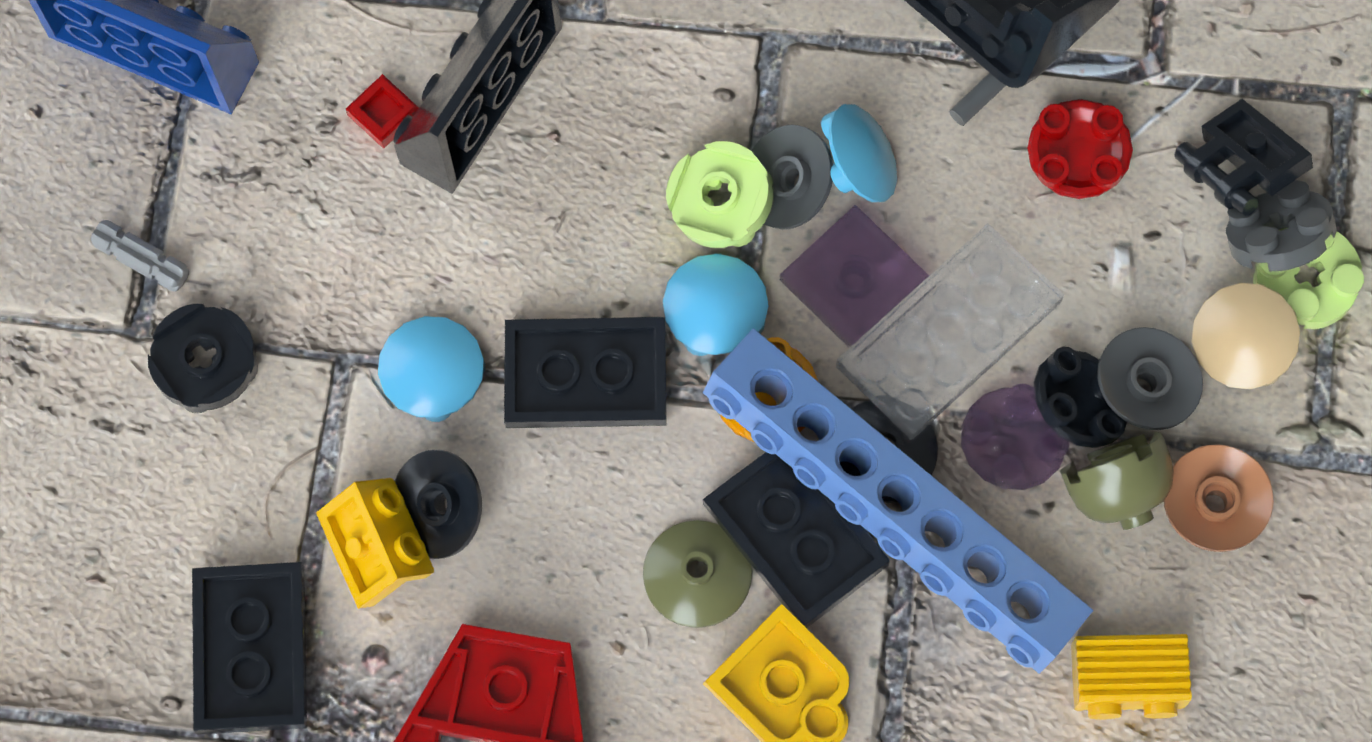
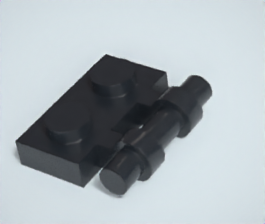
[1174,99,1313,216]

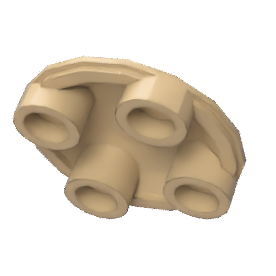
[1192,283,1300,389]

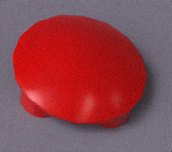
[1027,99,1133,199]

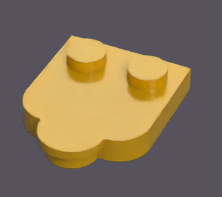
[703,604,849,742]

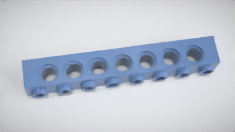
[703,328,1093,674]

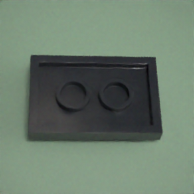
[504,317,667,428]
[703,452,890,628]
[192,562,307,735]

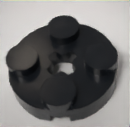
[148,304,258,413]

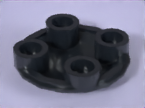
[1033,346,1127,448]

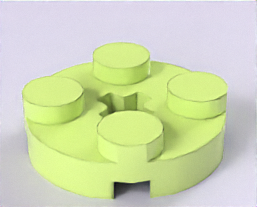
[666,141,773,248]
[1253,228,1364,329]

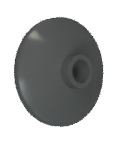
[751,125,833,230]
[1098,327,1203,430]

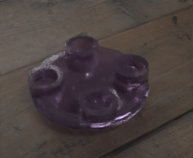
[961,384,1069,490]

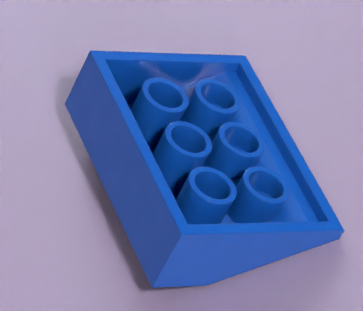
[29,0,259,115]

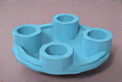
[821,104,897,202]
[663,254,769,356]
[378,316,485,422]

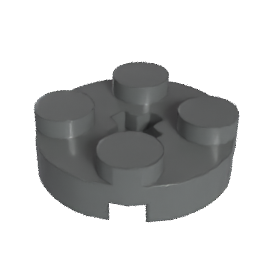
[1226,180,1337,271]

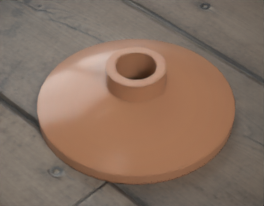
[1163,445,1274,552]

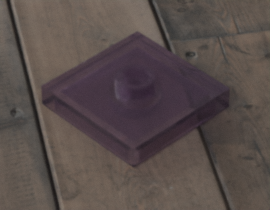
[779,205,930,352]

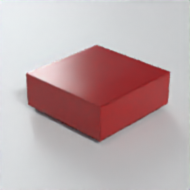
[346,74,419,149]

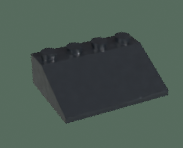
[394,0,562,194]

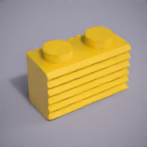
[1071,634,1192,720]

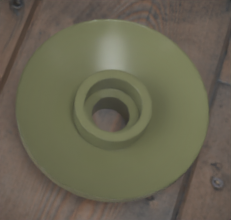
[643,520,752,628]

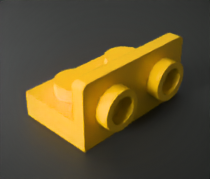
[316,478,434,609]

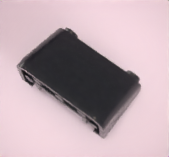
[904,0,1120,88]

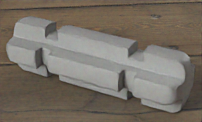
[91,220,189,292]

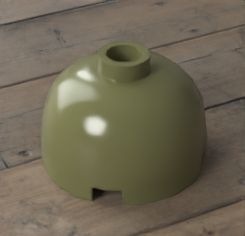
[1060,432,1174,530]

